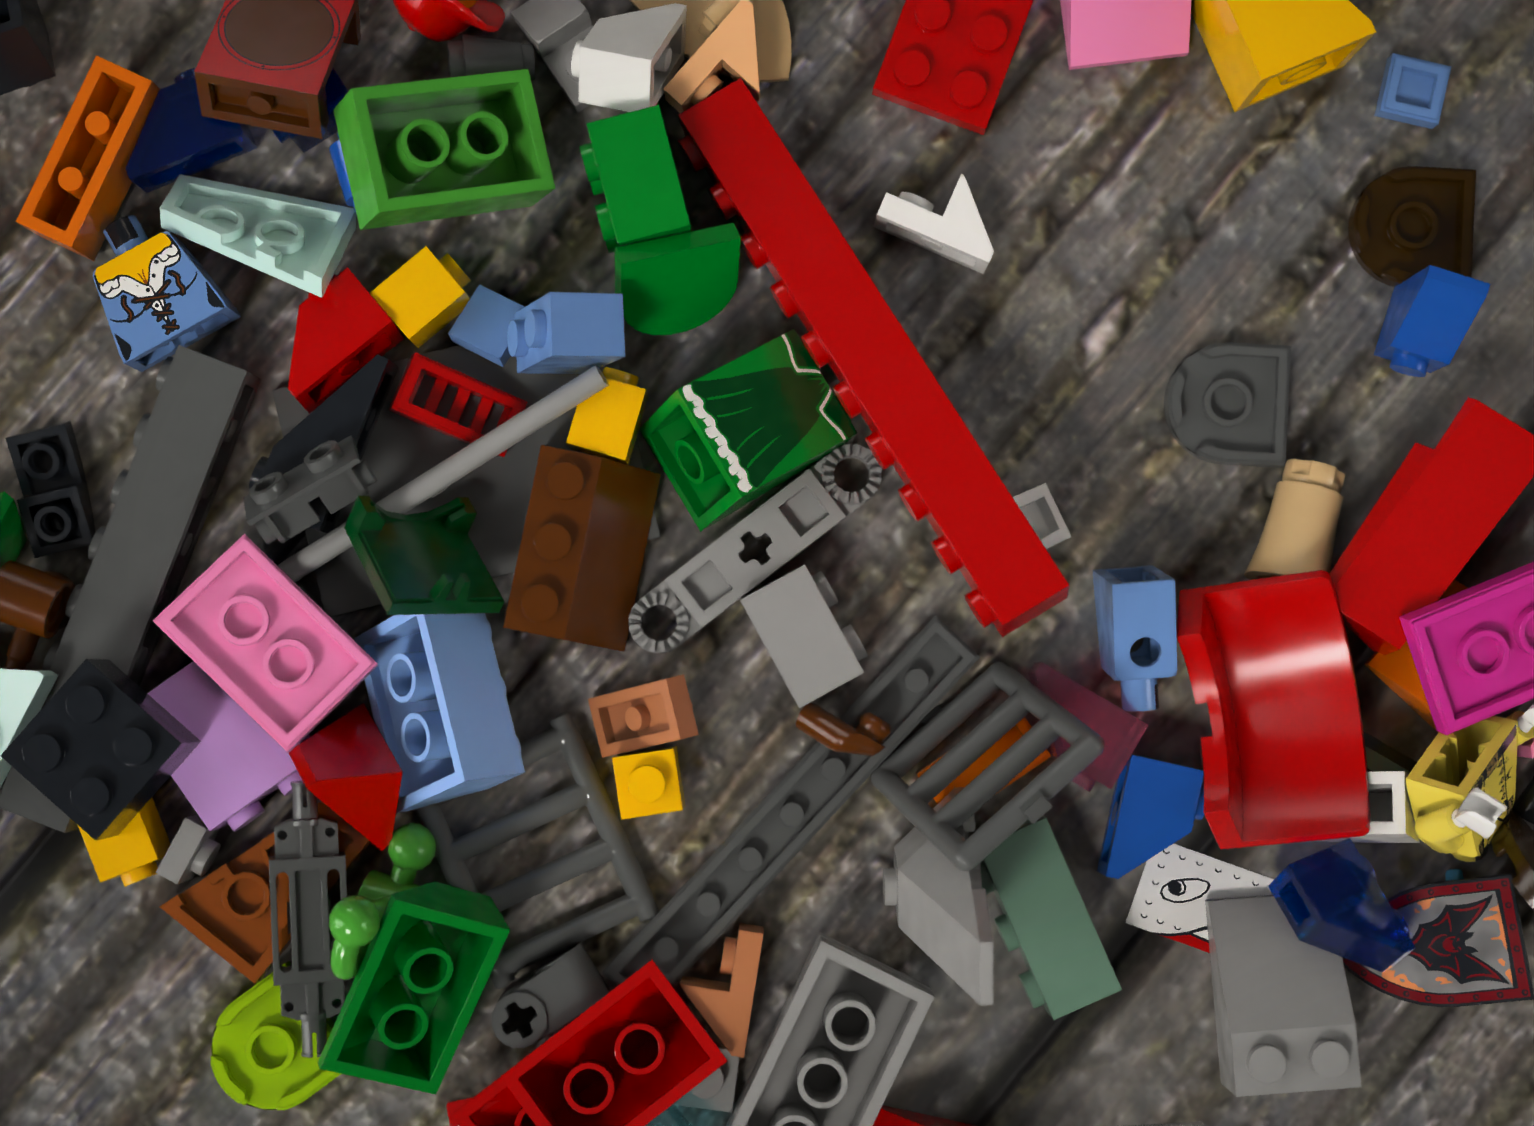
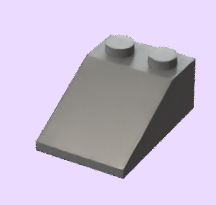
[1205,891,1362,1097]

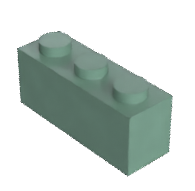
[980,816,1122,1020]

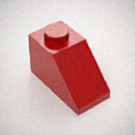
[288,267,404,414]

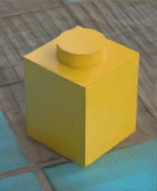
[370,246,471,348]
[566,367,649,465]
[612,746,686,820]
[78,798,171,887]

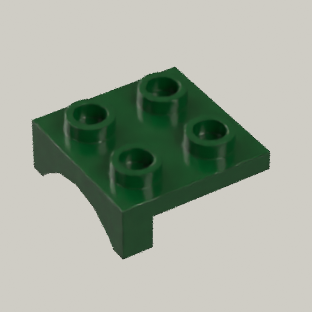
[344,495,505,615]

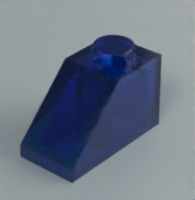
[125,68,257,193]

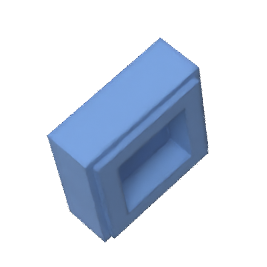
[1374,53,1451,129]
[448,284,525,367]

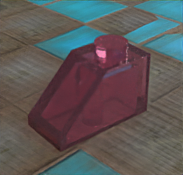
[1028,662,1148,792]

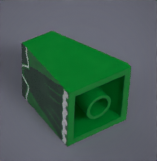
[639,329,857,532]

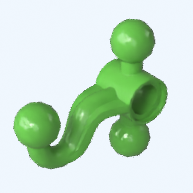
[329,823,436,980]

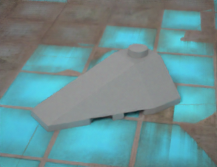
[883,787,993,1005]

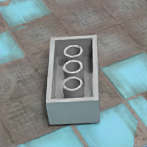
[726,932,935,1126]

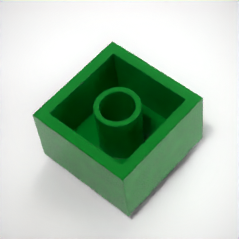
[579,105,692,253]

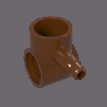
[0,560,76,670]

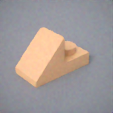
[663,0,760,113]

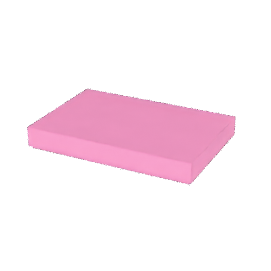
[153,534,378,754]

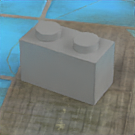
[740,564,868,708]

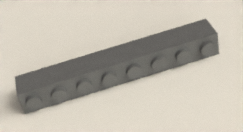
[0,345,261,833]

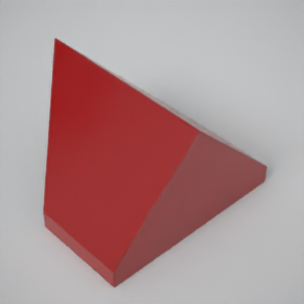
[289,703,403,851]

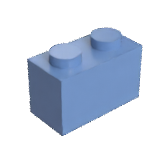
[507,292,625,374]

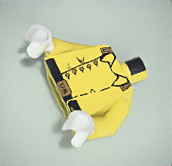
[1406,703,1534,862]

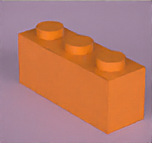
[16,55,172,261]

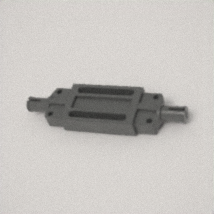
[269,780,350,1058]

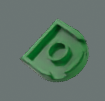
[615,223,741,335]

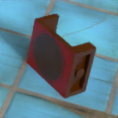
[194,0,361,139]

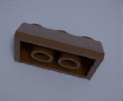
[503,445,661,652]

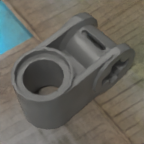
[491,942,611,1048]

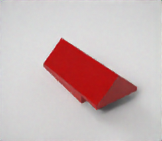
[1330,397,1534,655]
[451,959,728,1126]

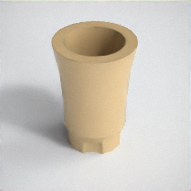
[1244,459,1345,580]

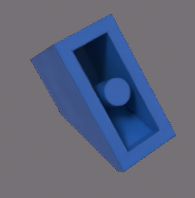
[1374,265,1490,377]
[1097,753,1204,879]

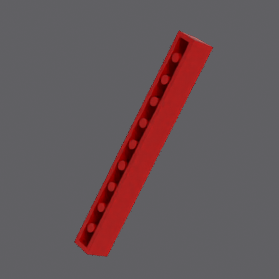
[677,78,1069,637]

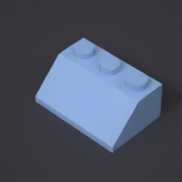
[355,613,525,813]

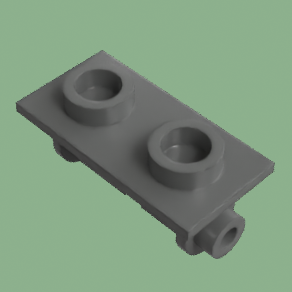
[243,435,377,544]

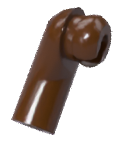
[796,702,892,756]

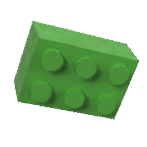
[333,69,556,230]

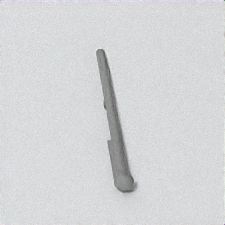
[277,365,609,582]

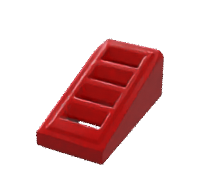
[388,352,528,458]

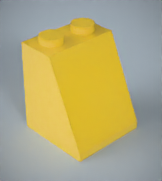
[1191,0,1376,112]

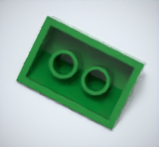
[318,882,510,1094]

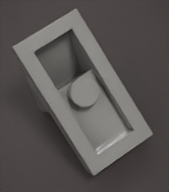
[511,0,593,113]

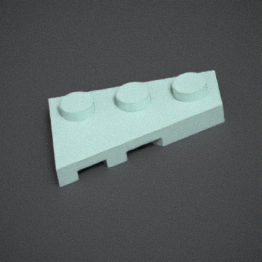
[160,174,356,298]

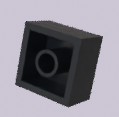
[0,659,201,841]

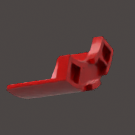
[1177,570,1370,850]

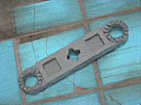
[628,444,882,654]

